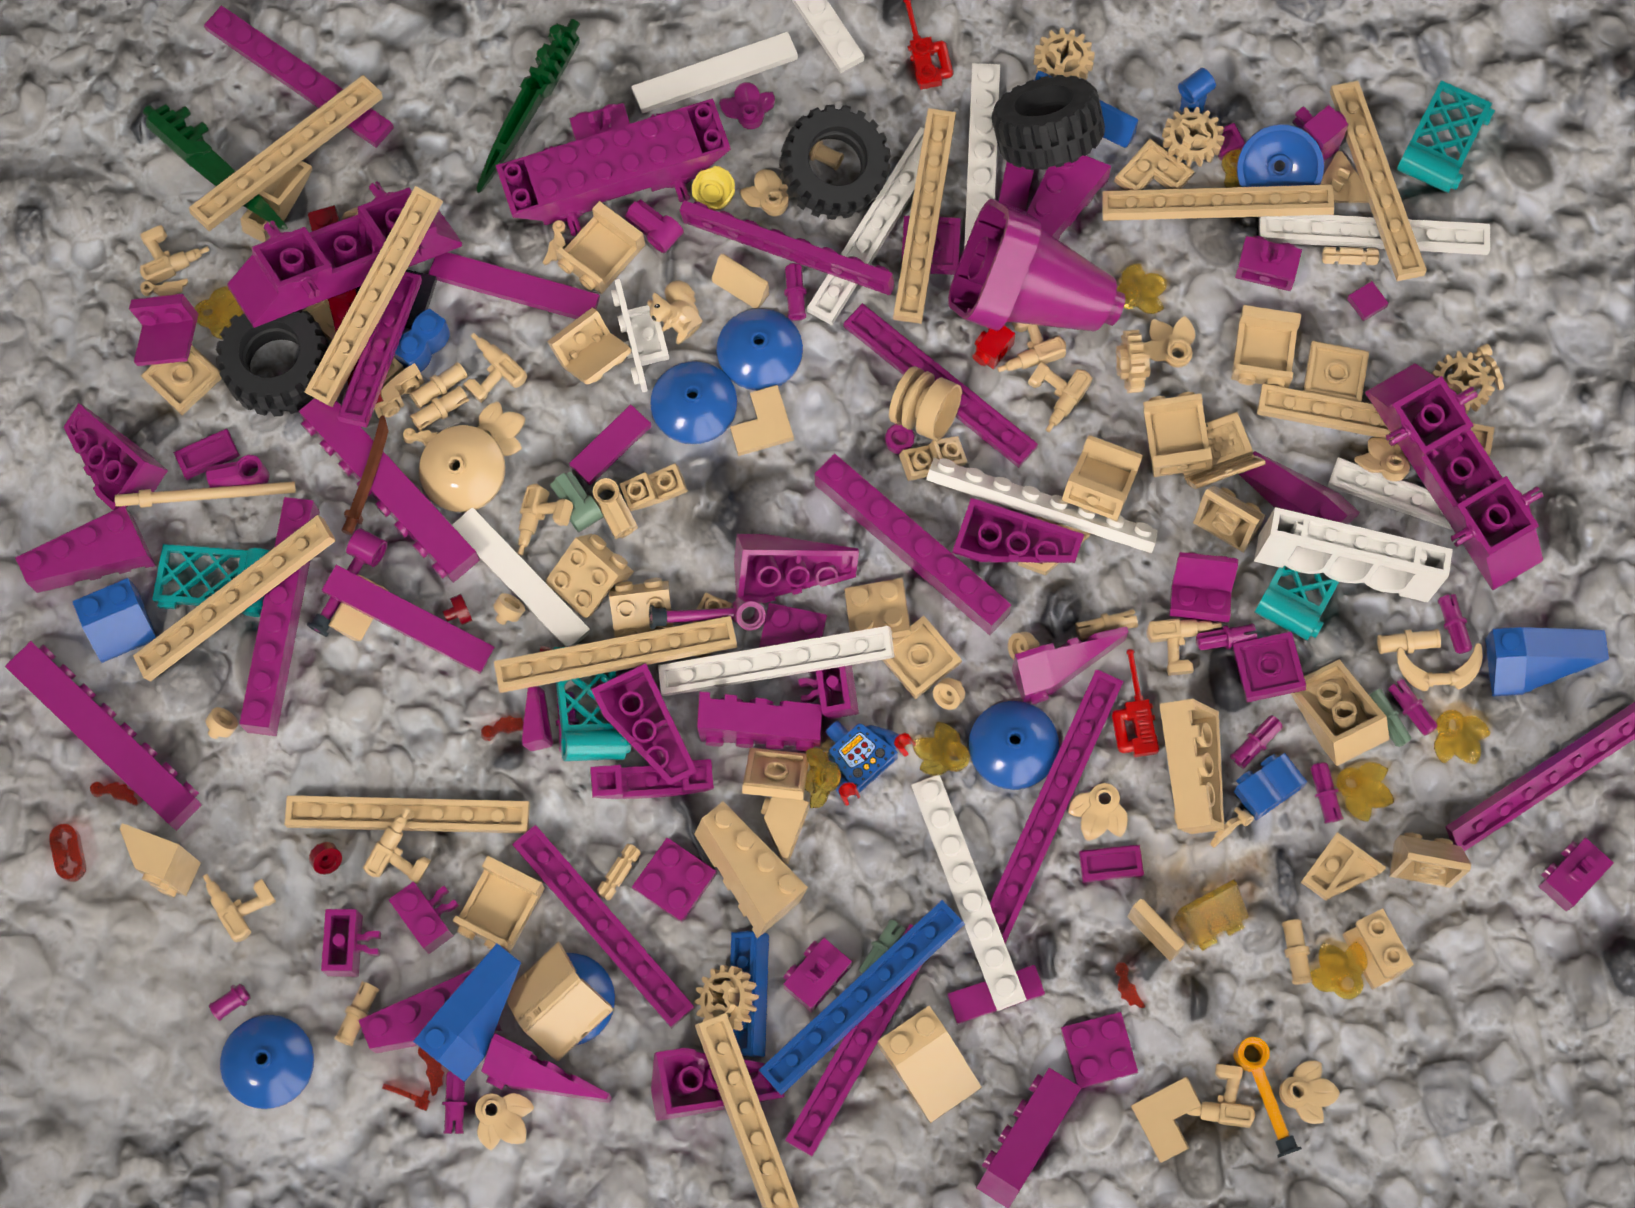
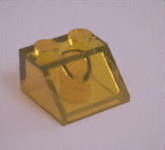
[1173,879,1249,952]

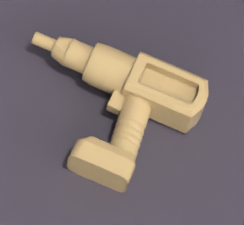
[140,225,210,285]
[997,322,1066,372]
[463,333,527,403]
[1028,362,1093,433]
[518,484,573,555]
[1146,619,1222,676]
[363,807,431,884]
[203,874,276,942]
[1187,1064,1255,1128]

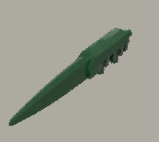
[476,19,580,193]
[143,104,288,230]

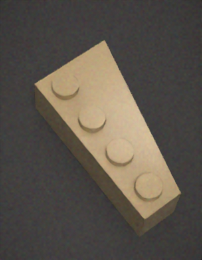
[1159,699,1224,834]
[694,801,808,939]

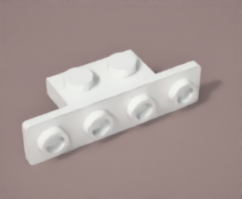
[611,278,669,393]

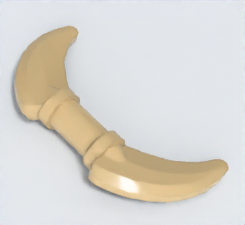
[1397,643,1483,691]

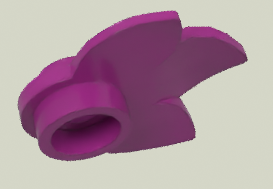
[719,82,775,129]

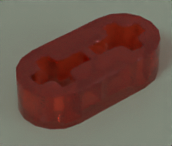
[49,824,86,882]

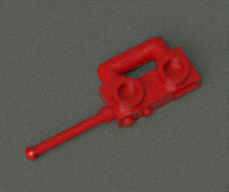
[903,0,954,90]
[1112,649,1159,758]

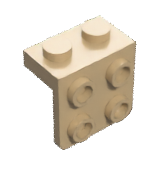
[547,307,631,384]
[546,534,634,618]
[609,578,674,638]

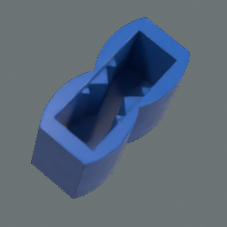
[394,309,450,373]
[1234,753,1307,820]

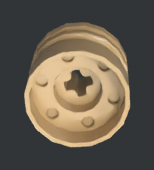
[889,366,962,442]

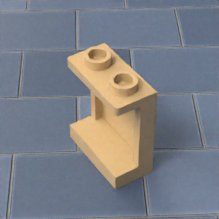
[555,201,645,294]
[1231,305,1301,388]
[1143,392,1213,477]
[1062,435,1143,521]
[453,856,545,953]
[1342,908,1414,990]

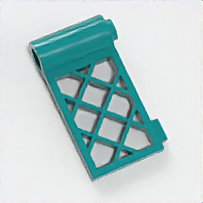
[1396,80,1495,193]
[152,544,270,617]
[1254,566,1339,641]
[553,647,631,762]

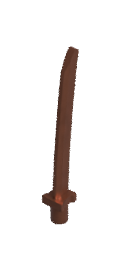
[341,415,389,535]

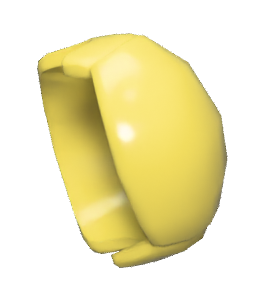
[692,166,735,211]

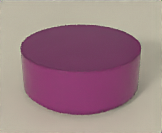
[885,424,914,454]

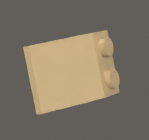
[1193,485,1266,553]
[1291,659,1389,766]
[1389,833,1471,888]
[877,1005,982,1124]

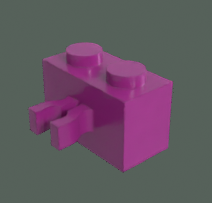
[569,103,630,141]
[1292,105,1349,162]
[1235,236,1302,292]
[798,665,859,719]
[1538,837,1614,912]
[388,881,459,954]
[321,909,381,977]
[783,938,852,1013]

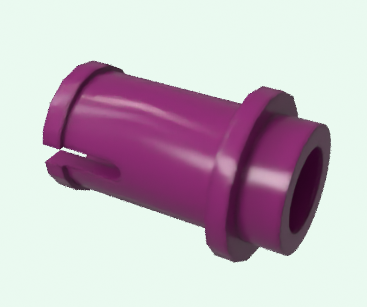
[209,984,251,1021]

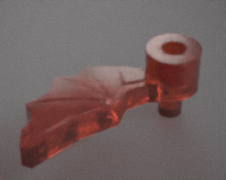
[481,715,524,741]
[90,782,138,807]
[1114,962,1145,1008]
[418,1047,445,1096]
[382,1083,431,1111]

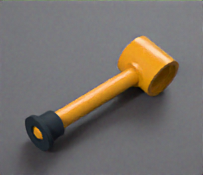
[1233,1037,1302,1158]

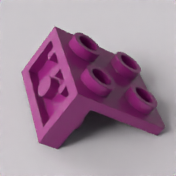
[129,294,199,366]
[1169,552,1239,623]

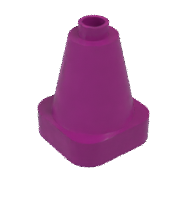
[948,199,1125,332]

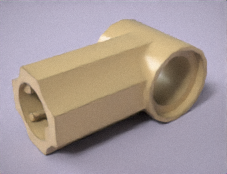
[593,478,638,539]

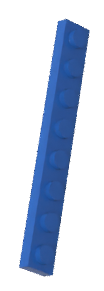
[759,900,965,1095]

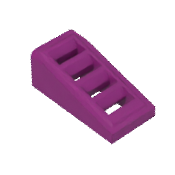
[522,686,553,751]

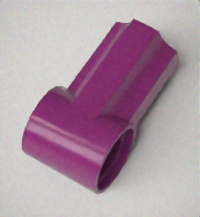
[625,199,684,253]
[206,455,270,488]

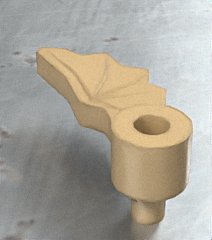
[543,220,566,265]
[140,278,188,296]
[1473,344,1504,390]
[403,428,437,447]
[1210,807,1254,848]

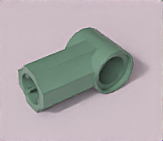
[550,472,604,533]

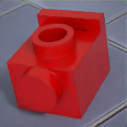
[972,326,1016,370]

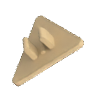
[1320,151,1369,203]

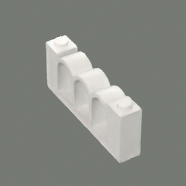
[1254,507,1453,602]

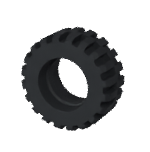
[991,75,1105,170]
[779,104,891,220]
[216,310,329,417]

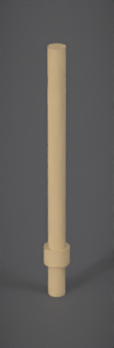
[115,481,296,508]

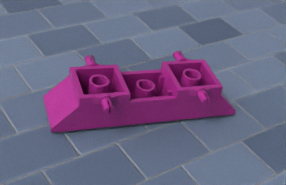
[495,98,731,236]
[227,181,462,328]
[1365,363,1544,591]

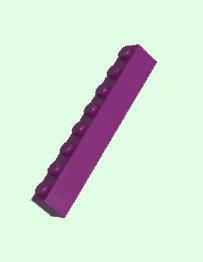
[299,398,480,583]
[814,453,1012,635]
[239,497,320,736]
[4,641,202,831]

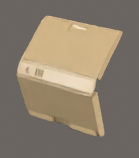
[1183,412,1265,489]
[506,941,615,1061]

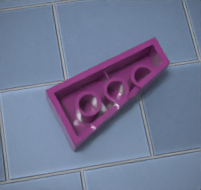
[1027,156,1111,240]
[15,506,156,593]
[697,691,822,751]
[358,969,502,1053]
[976,1068,1081,1208]

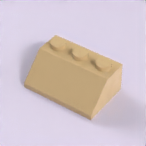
[120,823,201,898]

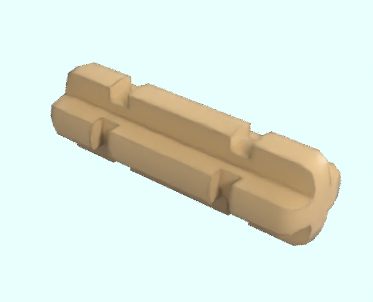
[1322,247,1379,265]
[597,843,641,900]

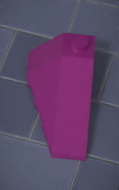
[63,403,168,510]
[1238,451,1360,524]
[651,1048,785,1121]

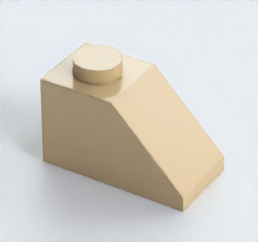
[761,797,809,864]

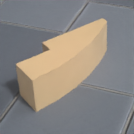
[240,161,312,243]

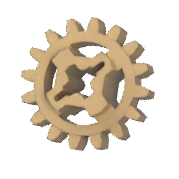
[1033,28,1095,80]
[1162,107,1224,167]
[1116,330,1150,393]
[1431,351,1495,414]
[694,965,759,1031]

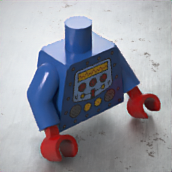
[825,721,916,806]

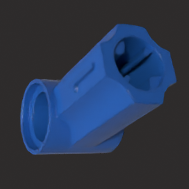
[1178,68,1216,114]

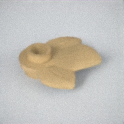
[740,169,790,216]
[1144,316,1195,368]
[476,402,526,456]
[1354,437,1410,481]
[1068,783,1128,841]
[1279,1061,1340,1124]
[475,1093,534,1150]

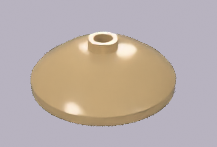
[419,425,505,513]

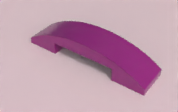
[590,759,714,799]

